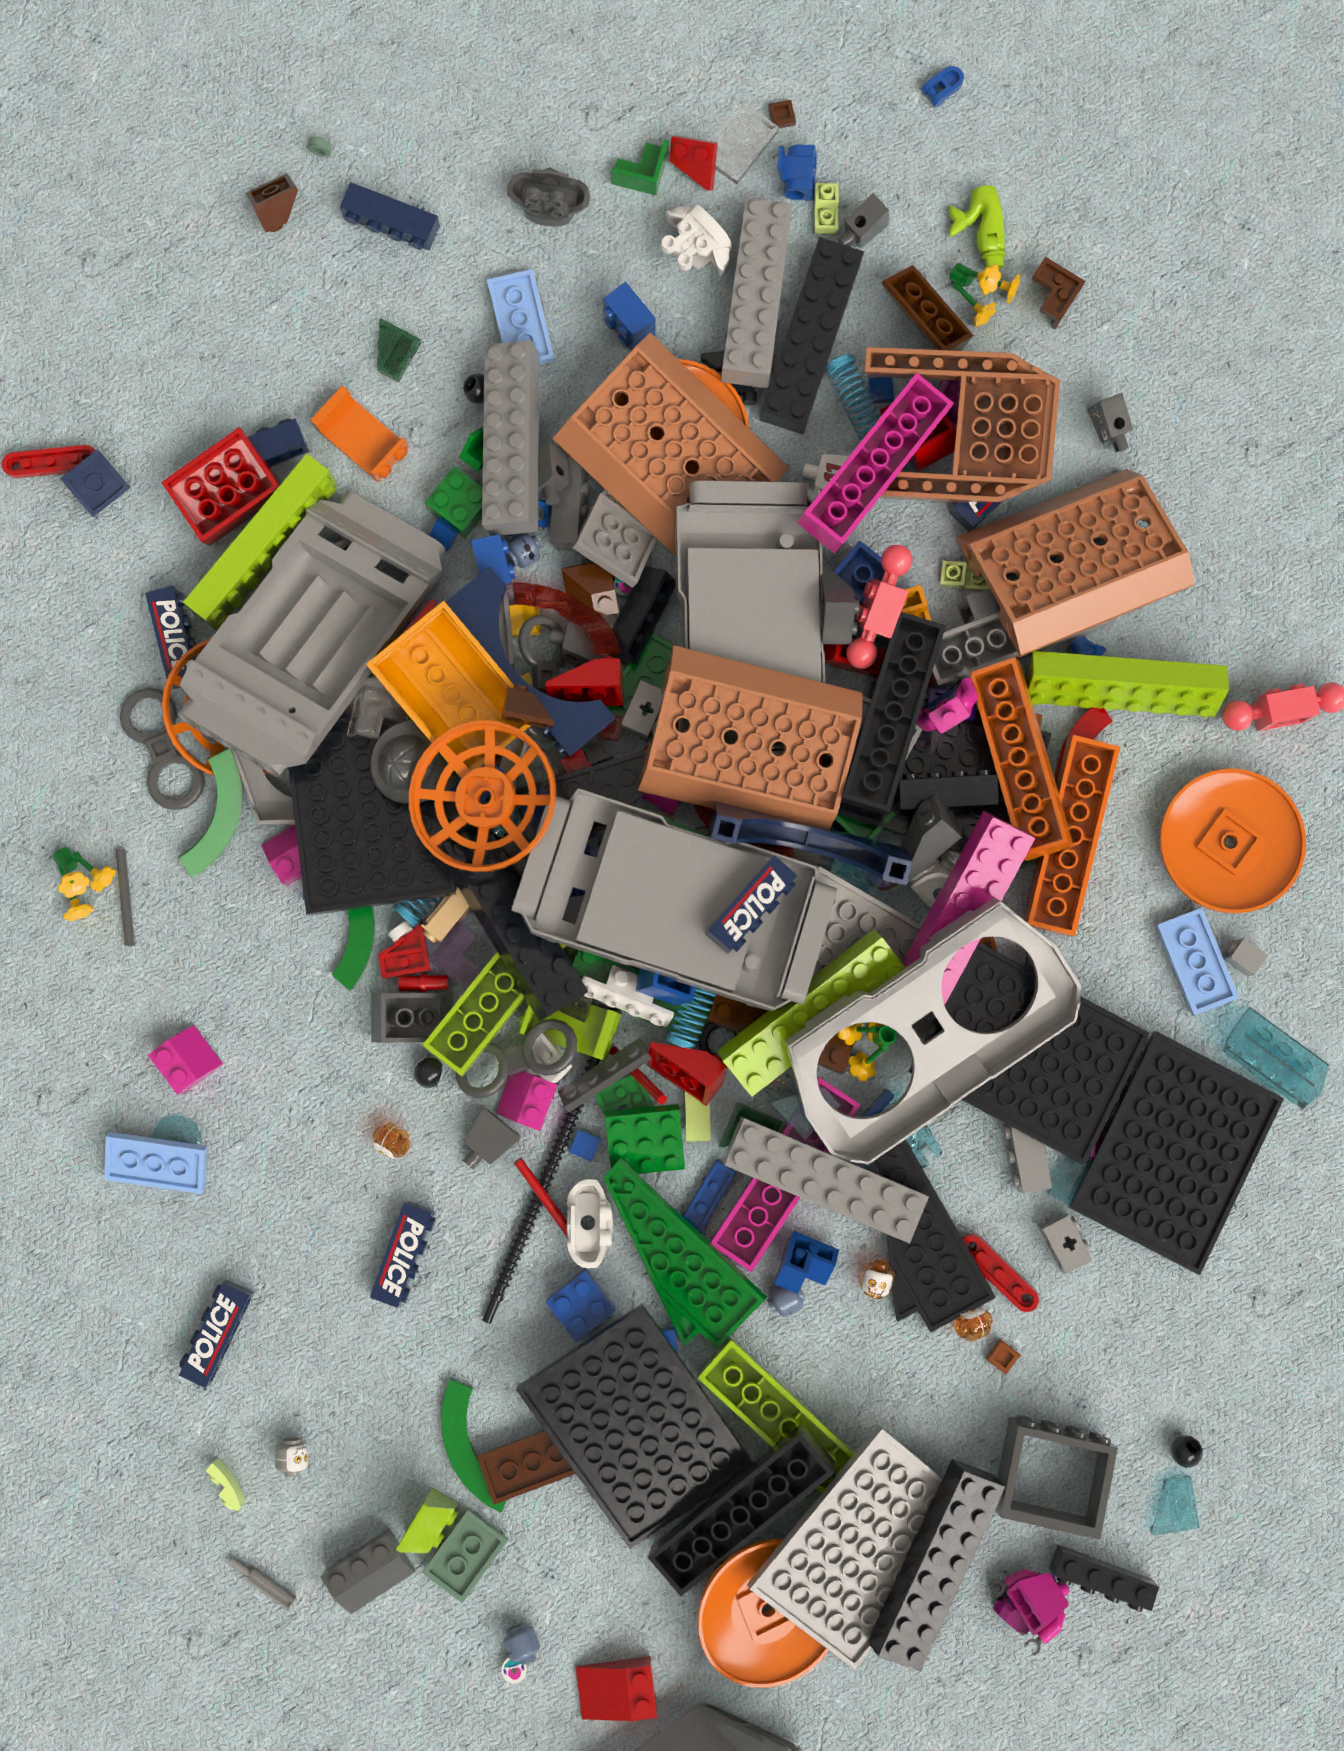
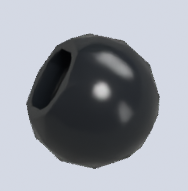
[463,373,484,404]
[413,1057,443,1088]
[1170,1435,1203,1468]

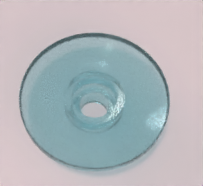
[152,1115,202,1145]

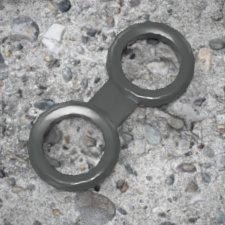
[518,615,563,743]
[120,688,205,810]
[455,1019,577,1099]

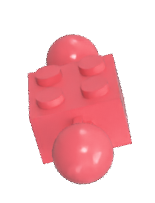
[846,544,913,669]
[1222,682,1344,732]

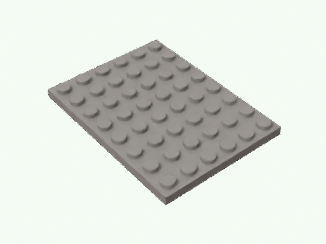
[746,1425,943,1670]

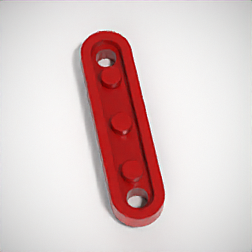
[2,445,96,478]
[962,1233,1039,1312]

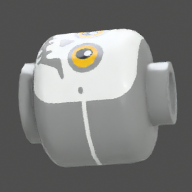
[275,1437,309,1477]

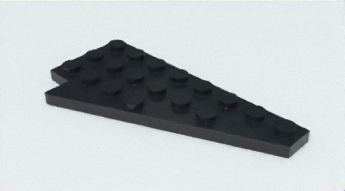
[486,750,647,880]
[877,1139,996,1333]

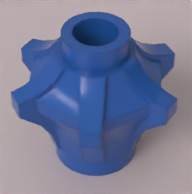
[1069,636,1106,656]

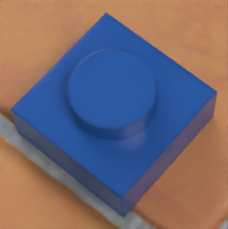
[868,377,895,404]

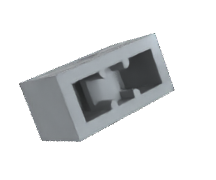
[621,680,663,740]
[1038,1214,1092,1274]

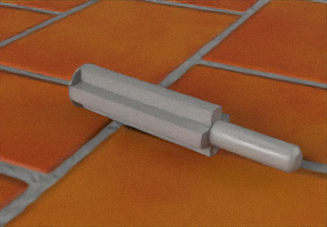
[228,1557,296,1610]

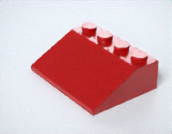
[161,427,282,546]

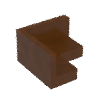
[1031,256,1086,330]

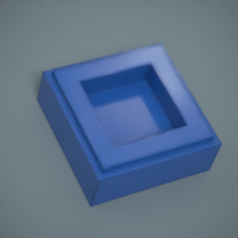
[429,517,459,552]
[569,1129,601,1162]

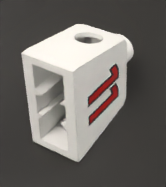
[802,454,849,495]

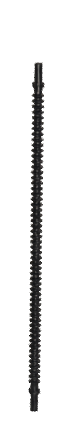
[482,1007,622,1324]

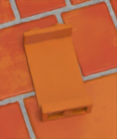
[310,386,409,482]

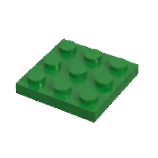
[605,1104,685,1174]

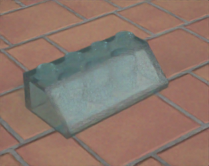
[1223,1007,1329,1109]

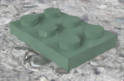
[422,1508,508,1603]

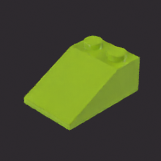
[396,1487,458,1553]

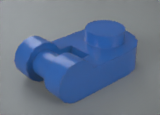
[921,66,964,108]

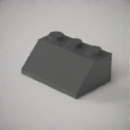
[321,1528,415,1614]

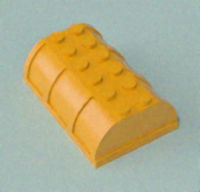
[366,601,531,779]

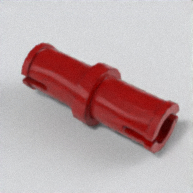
[398,973,448,993]

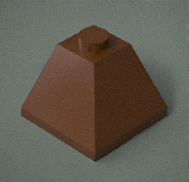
[246,173,298,233]
[561,562,619,617]
[501,684,554,730]

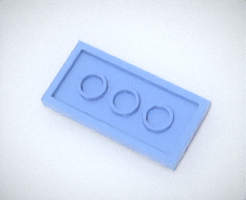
[487,269,555,365]
[1155,908,1239,1016]
[104,1132,207,1194]

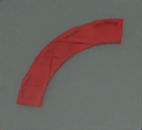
[1055,708,1113,783]

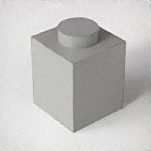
[1224,938,1268,976]

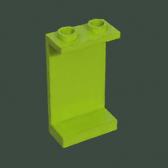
[519,1000,622,1061]

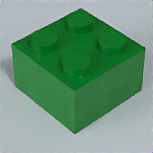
[425,466,483,539]

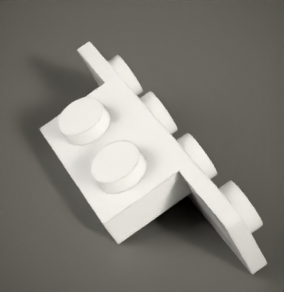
[581,965,674,1027]

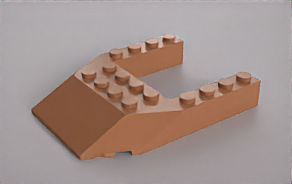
[865,347,1060,502]

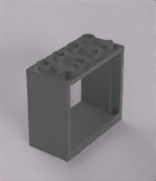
[995,1415,1118,1540]

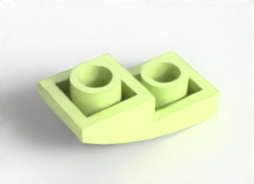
[814,183,839,234]
[940,561,990,591]
[684,1092,711,1142]
[206,1458,246,1511]

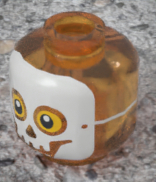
[373,1123,411,1159]
[860,1259,895,1299]
[954,1306,993,1342]

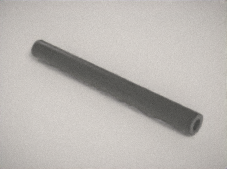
[116,849,135,946]

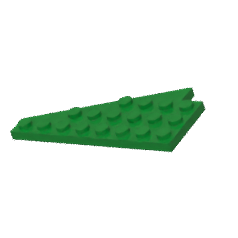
[603,1158,767,1349]

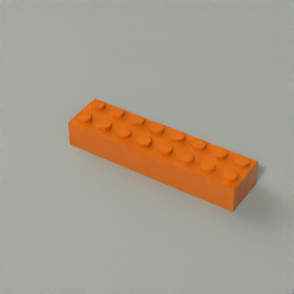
[970,657,1074,861]
[1023,735,1120,937]

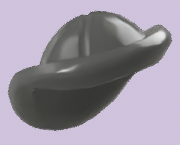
[370,719,459,803]

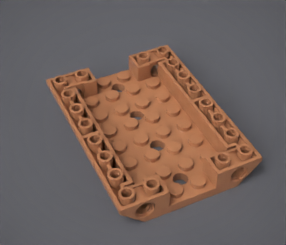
[552,333,789,556]
[955,469,1195,657]
[637,645,863,829]

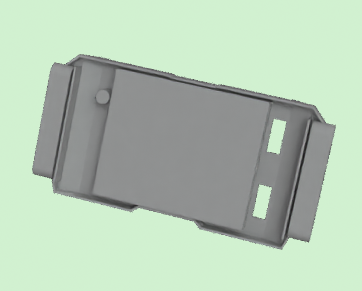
[674,481,825,756]
[178,491,445,777]
[511,788,837,1011]

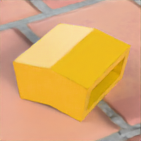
[509,602,542,638]

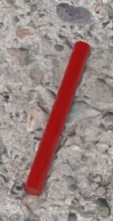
[610,1047,667,1104]
[514,1157,569,1239]

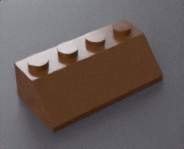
[882,265,974,351]

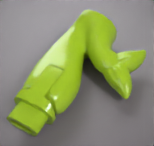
[948,185,1006,269]

